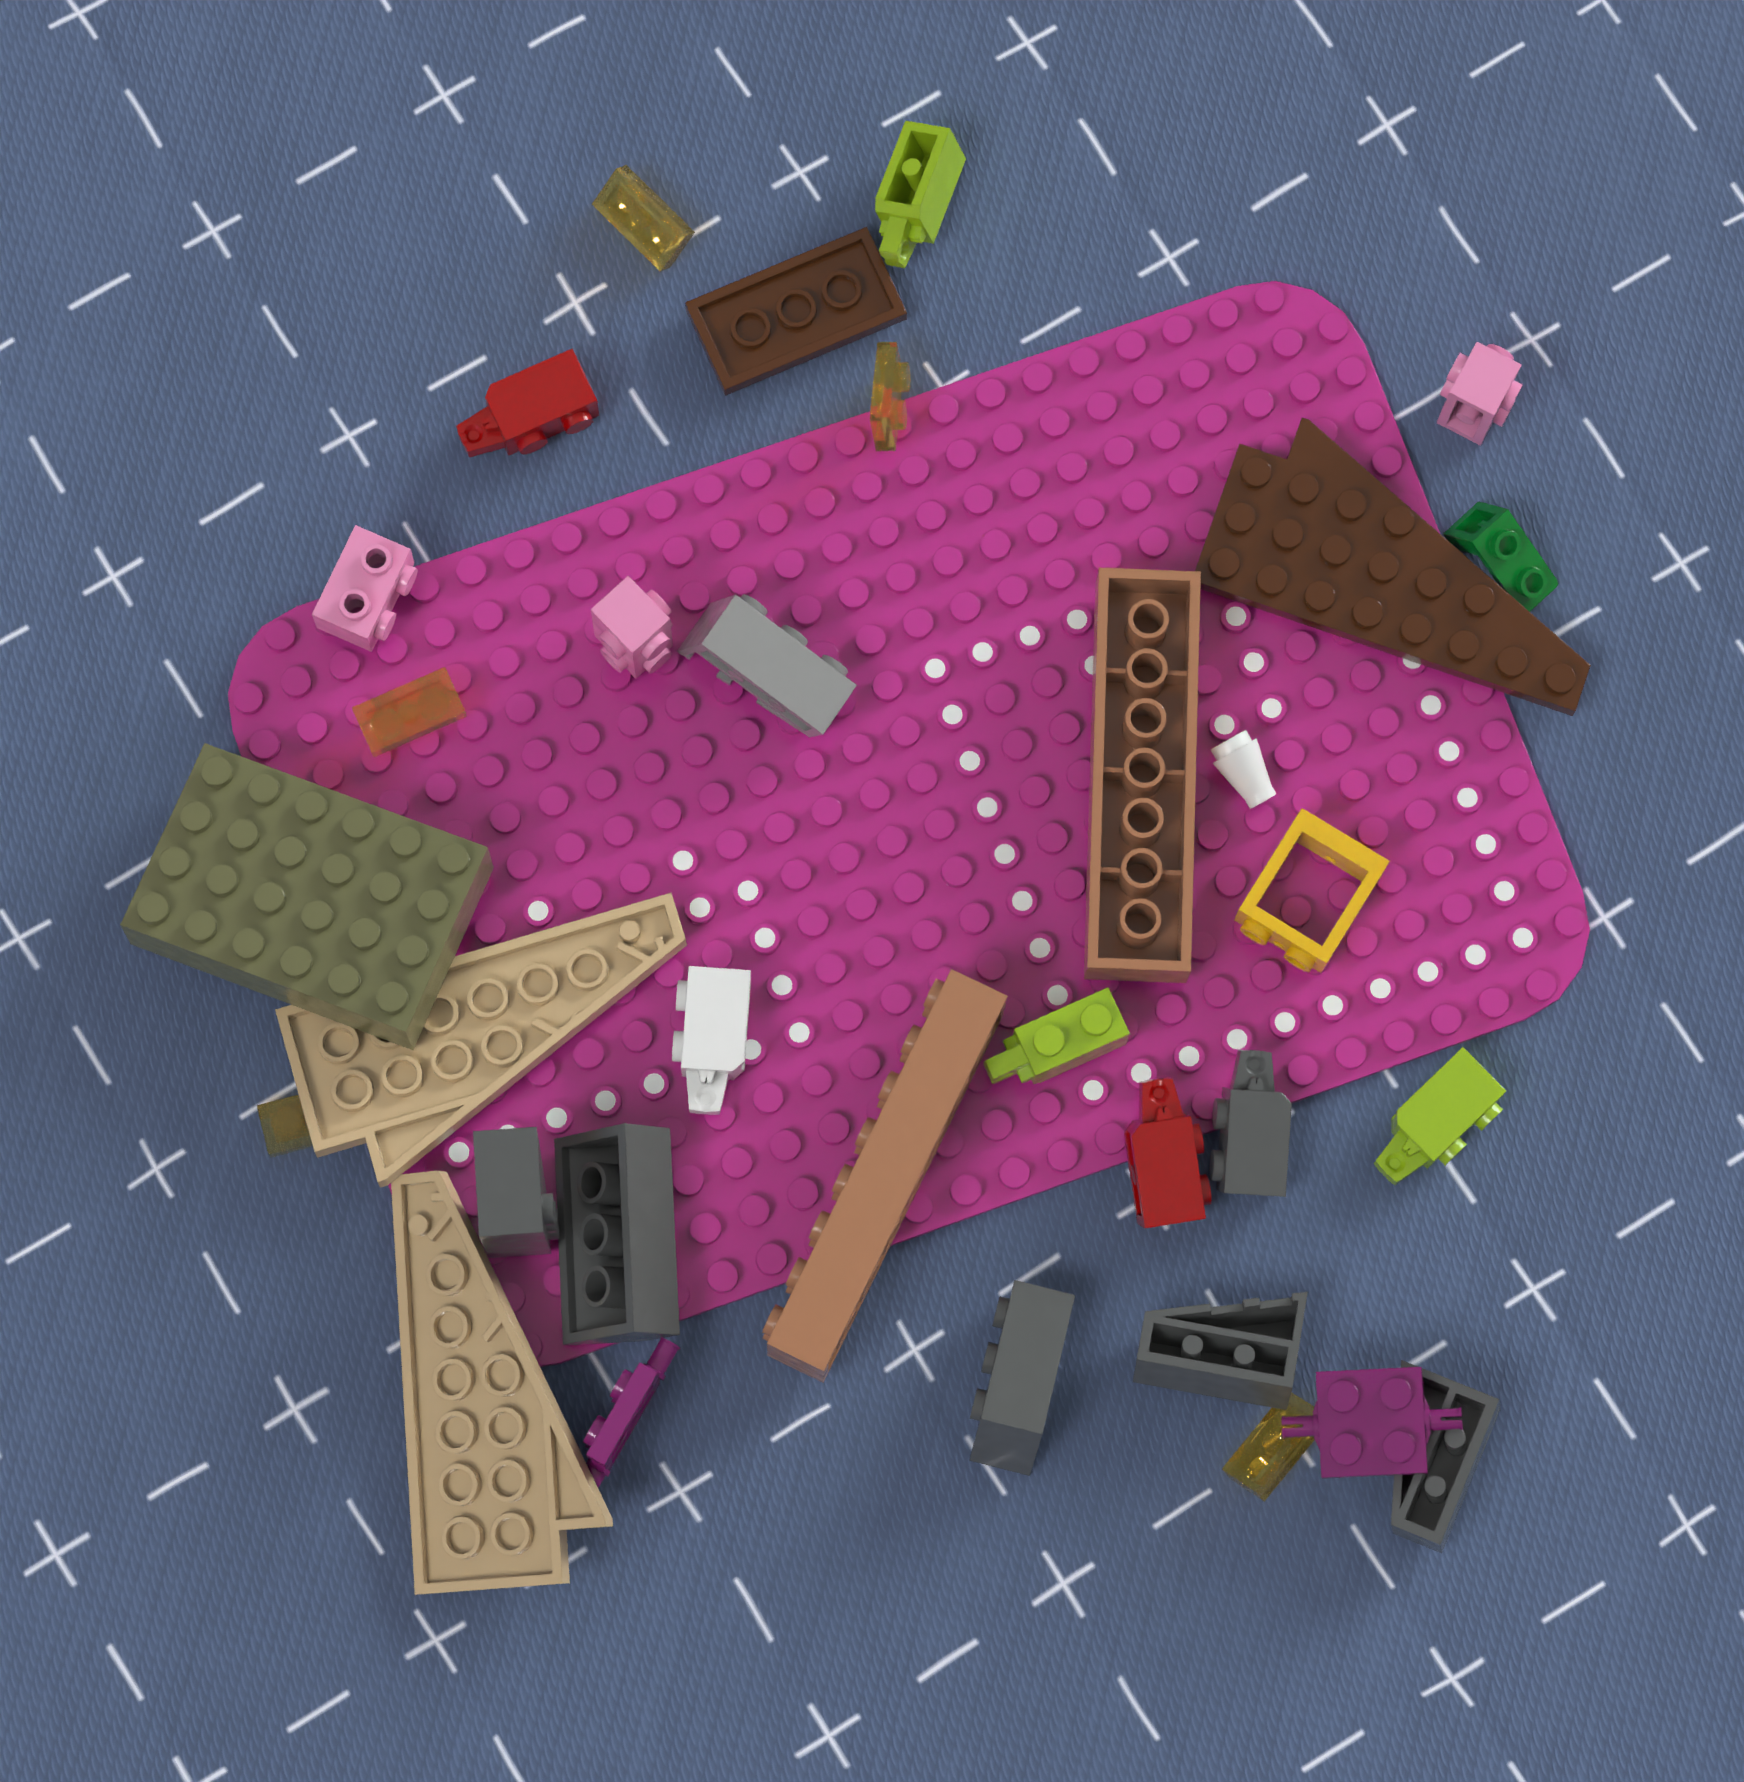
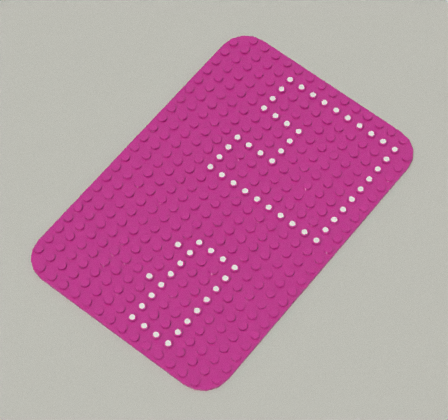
[228,281,1590,1367]

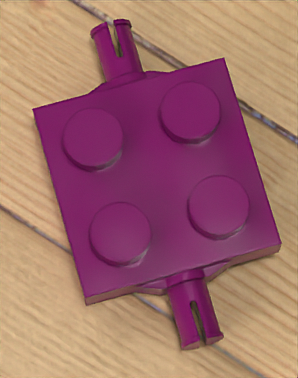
[583,1337,680,1488]
[1281,1367,1463,1479]

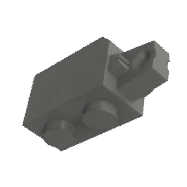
[1209,1050,1292,1197]

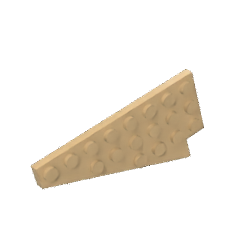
[275,893,687,1188]
[391,1171,613,1595]

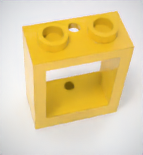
[1234,808,1390,973]

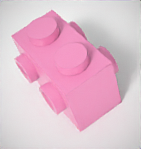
[1437,342,1523,446]
[312,525,418,652]
[590,576,673,679]

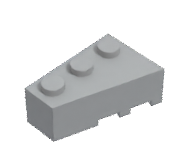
[677,594,857,737]

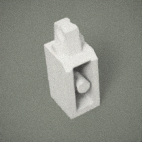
[672,966,751,1115]

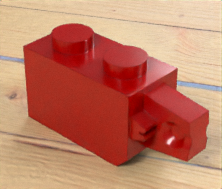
[456,348,599,458]
[1124,1077,1212,1228]

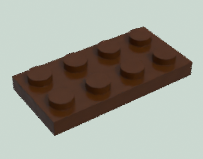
[685,227,907,396]

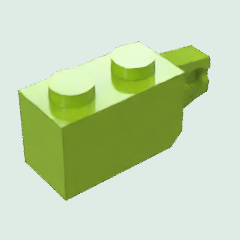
[875,120,966,268]
[983,988,1130,1084]
[1373,1047,1506,1186]

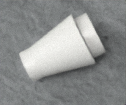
[1211,730,1276,809]

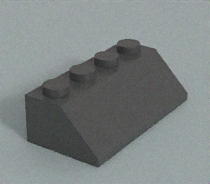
[554,1123,680,1345]

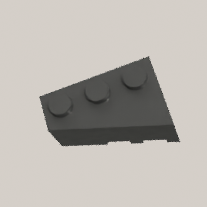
[473,1127,560,1258]
[969,1280,1075,1476]
[1133,1292,1308,1410]
[1391,1360,1500,1553]

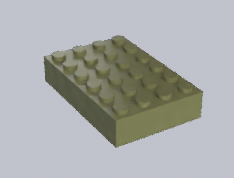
[120,743,494,1050]

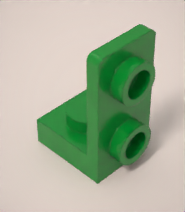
[1443,501,1558,612]

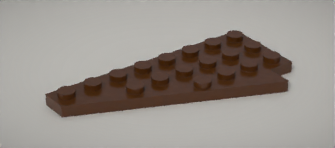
[1195,417,1591,716]

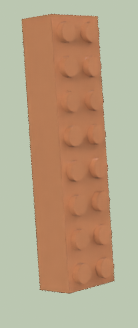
[1084,567,1201,983]
[762,969,1008,1383]

